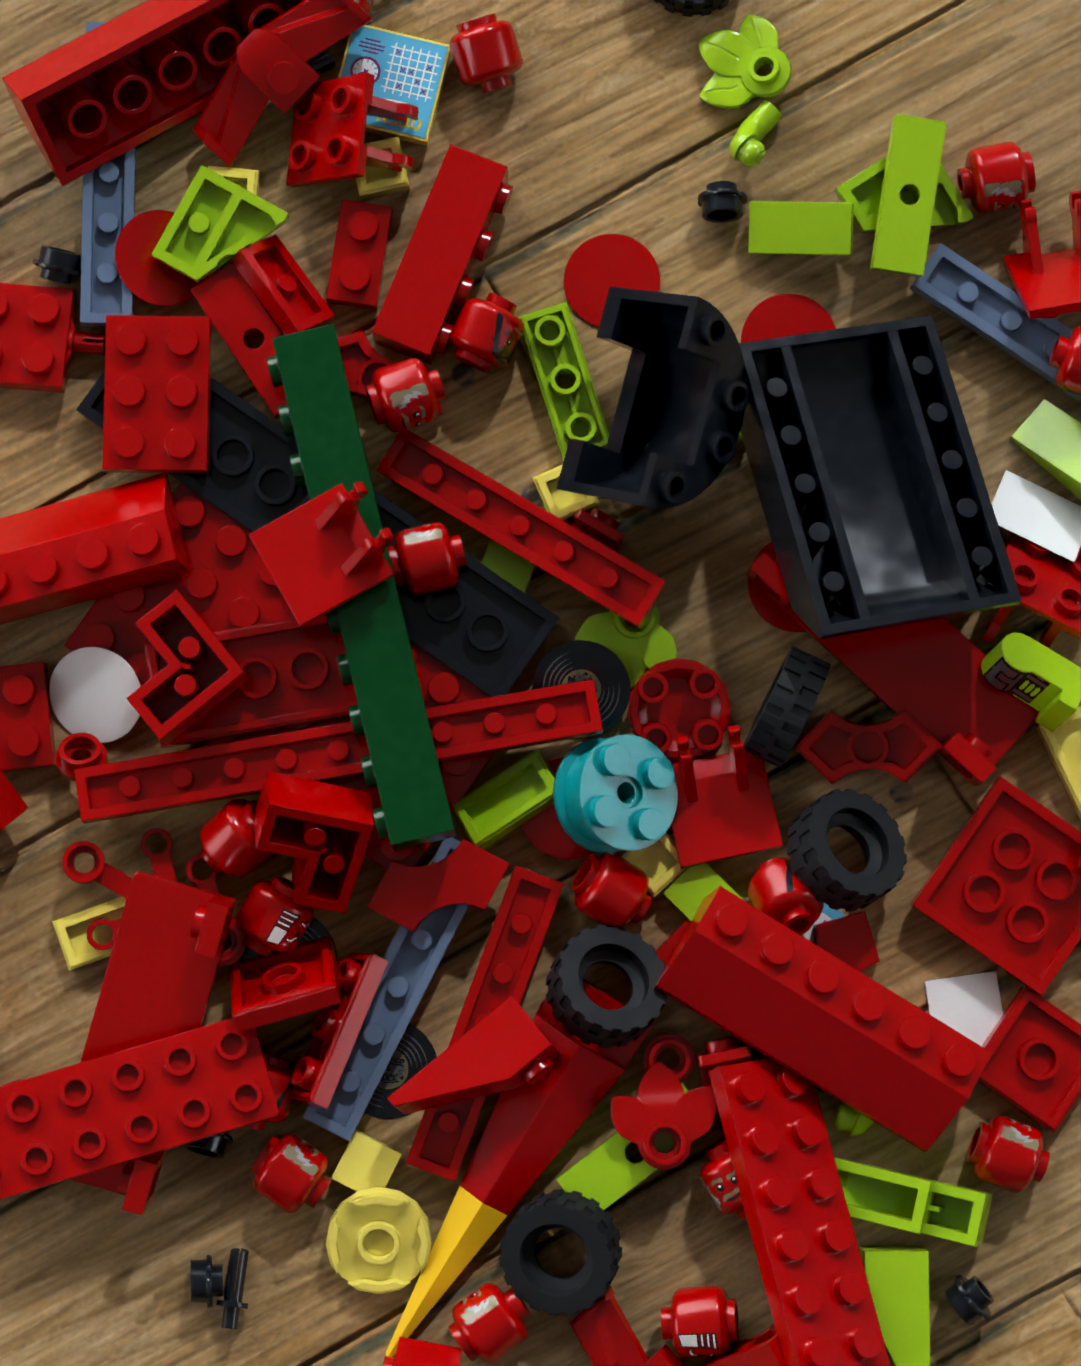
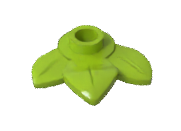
[699,14,792,109]
[574,605,677,689]

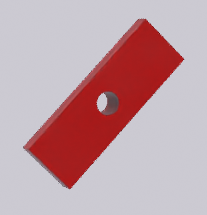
[190,262,287,419]
[290,952,388,1109]

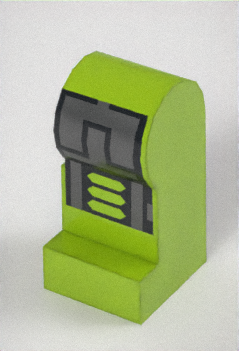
[981,632,1081,732]

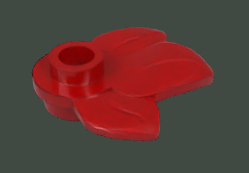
[611,1062,716,1170]

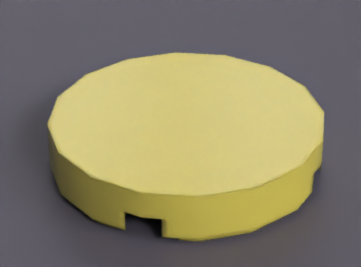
[326,1187,432,1294]

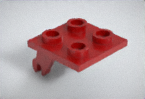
[286,72,419,188]
[1003,190,1081,320]
[248,481,395,627]
[981,533,1081,648]
[671,725,783,869]

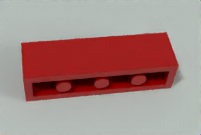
[372,144,513,365]

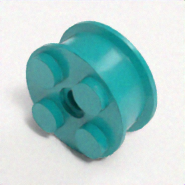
[553,734,678,853]

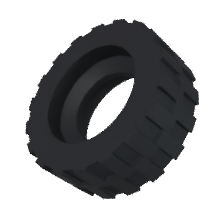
[744,646,831,768]
[786,789,907,912]
[546,924,668,1049]
[499,1189,622,1316]

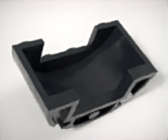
[557,287,750,509]

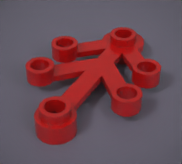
[62,828,246,968]

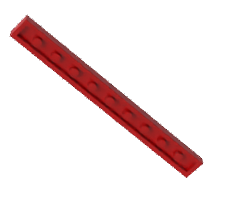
[74,679,603,824]

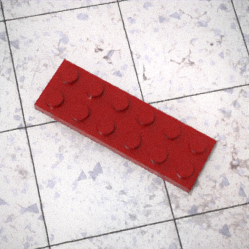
[708,1058,891,1366]

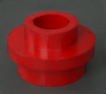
[55,733,108,781]
[643,1033,695,1083]

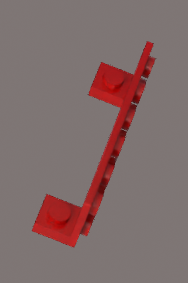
[746,546,1039,786]
[70,871,237,1215]
[0,1018,279,1200]

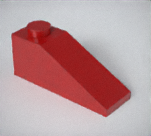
[387,996,560,1114]

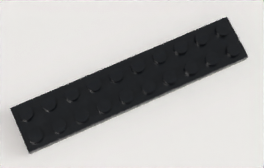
[76,370,560,697]

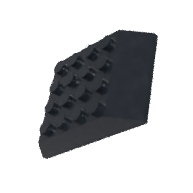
[739,315,1022,639]

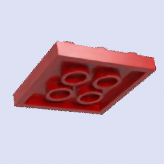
[910,776,1081,995]

